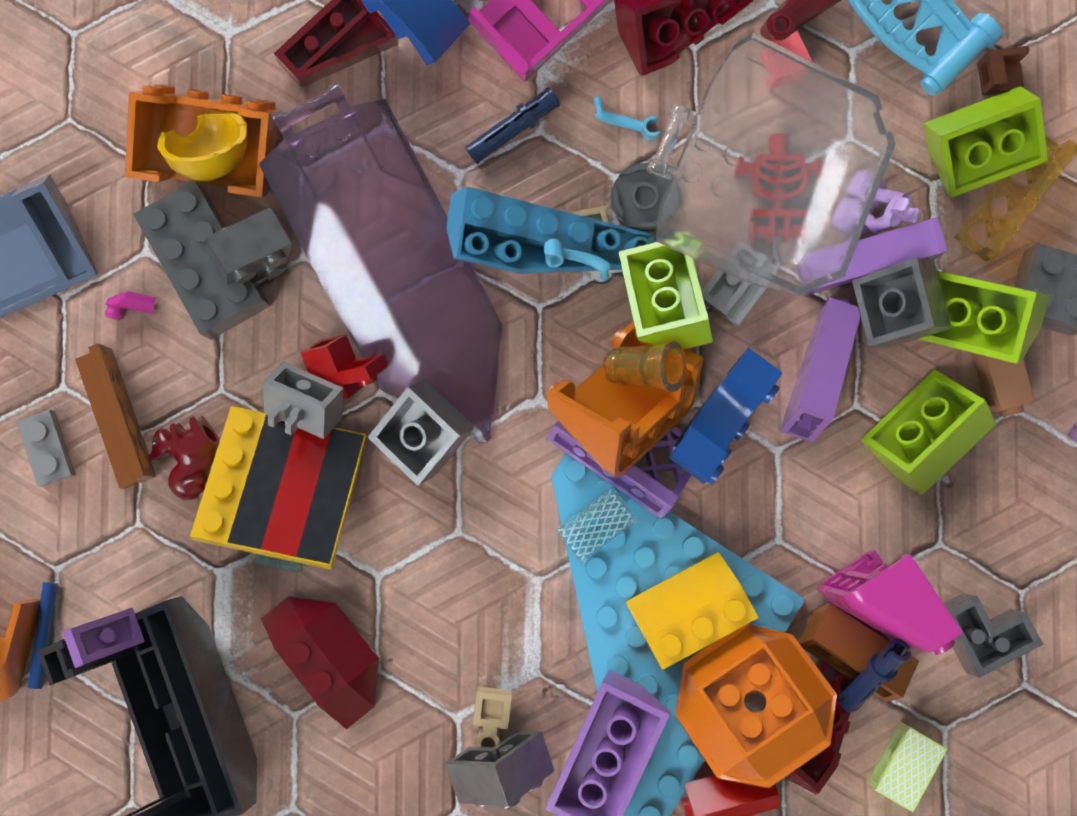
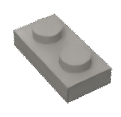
[16,410,75,487]

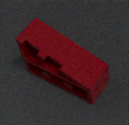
[274,0,398,88]

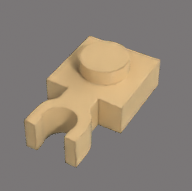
[473,686,513,747]

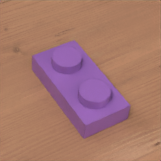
[62,607,145,668]

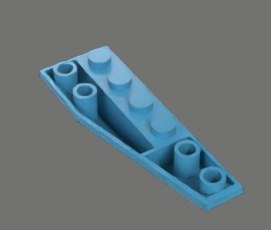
[446,187,655,274]

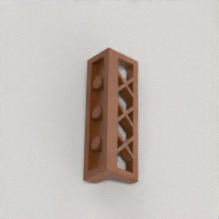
[75,343,157,489]

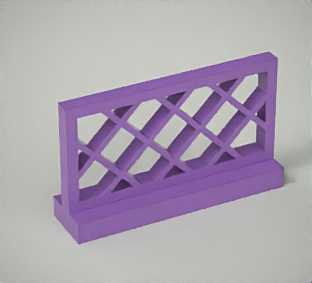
[546,370,691,519]

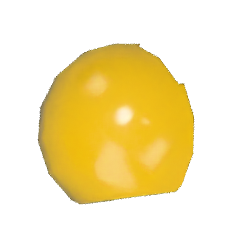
[157,110,248,181]

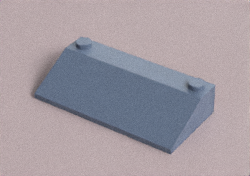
[0,174,98,318]

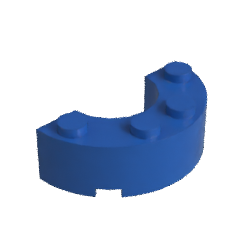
[668,348,782,485]

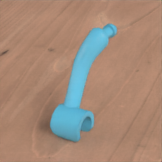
[593,96,661,141]
[544,239,611,281]

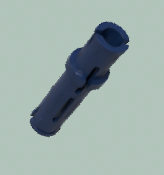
[465,87,560,165]
[838,639,911,713]

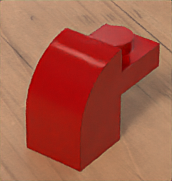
[300,334,389,399]

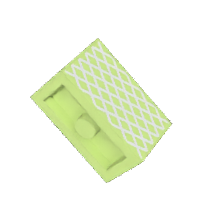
[866,722,948,812]

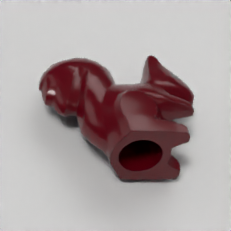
[148,416,220,500]

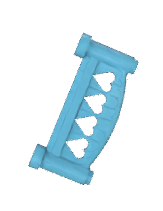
[848,0,1003,96]

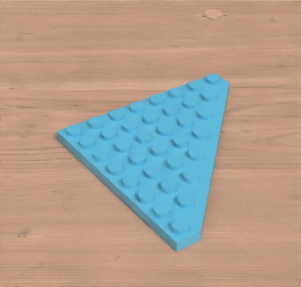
[551,453,806,816]

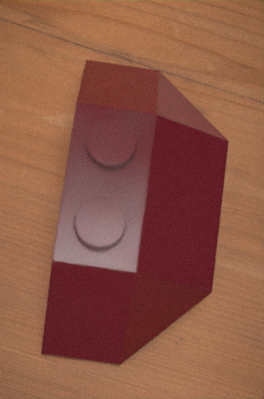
[261,596,379,729]

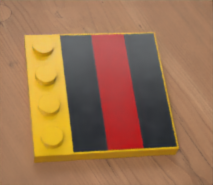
[190,406,367,570]

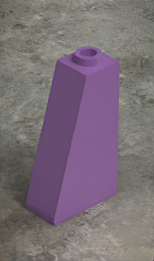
[797,217,947,295]
[780,297,861,442]

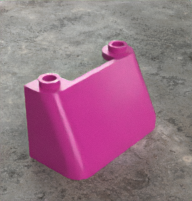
[817,550,963,655]

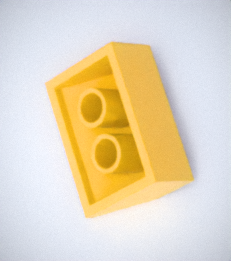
[625,552,759,670]

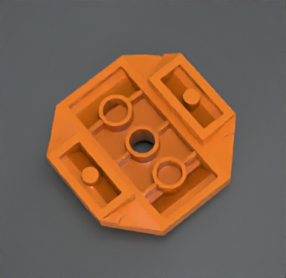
[675,624,837,788]

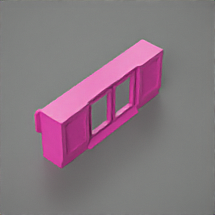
[469,0,613,82]

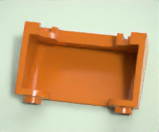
[546,321,704,478]

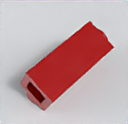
[680,775,779,816]

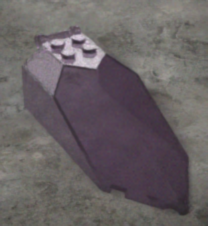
[259,82,503,444]

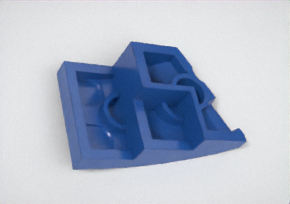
[361,0,470,65]

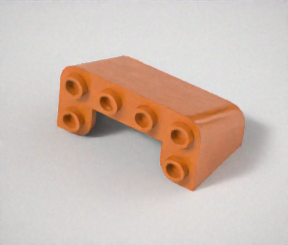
[125,84,282,198]

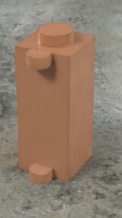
[972,353,1035,417]

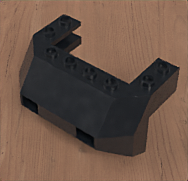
[37,596,257,816]

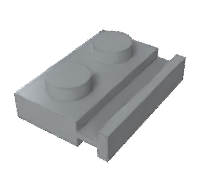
[701,241,780,327]

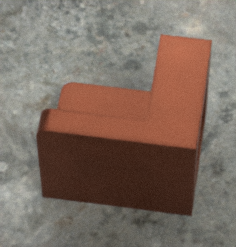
[977,46,1029,95]

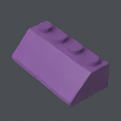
[545,670,671,816]

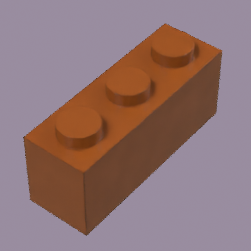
[799,603,919,702]

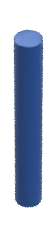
[28,582,58,689]

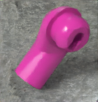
[105,291,156,320]

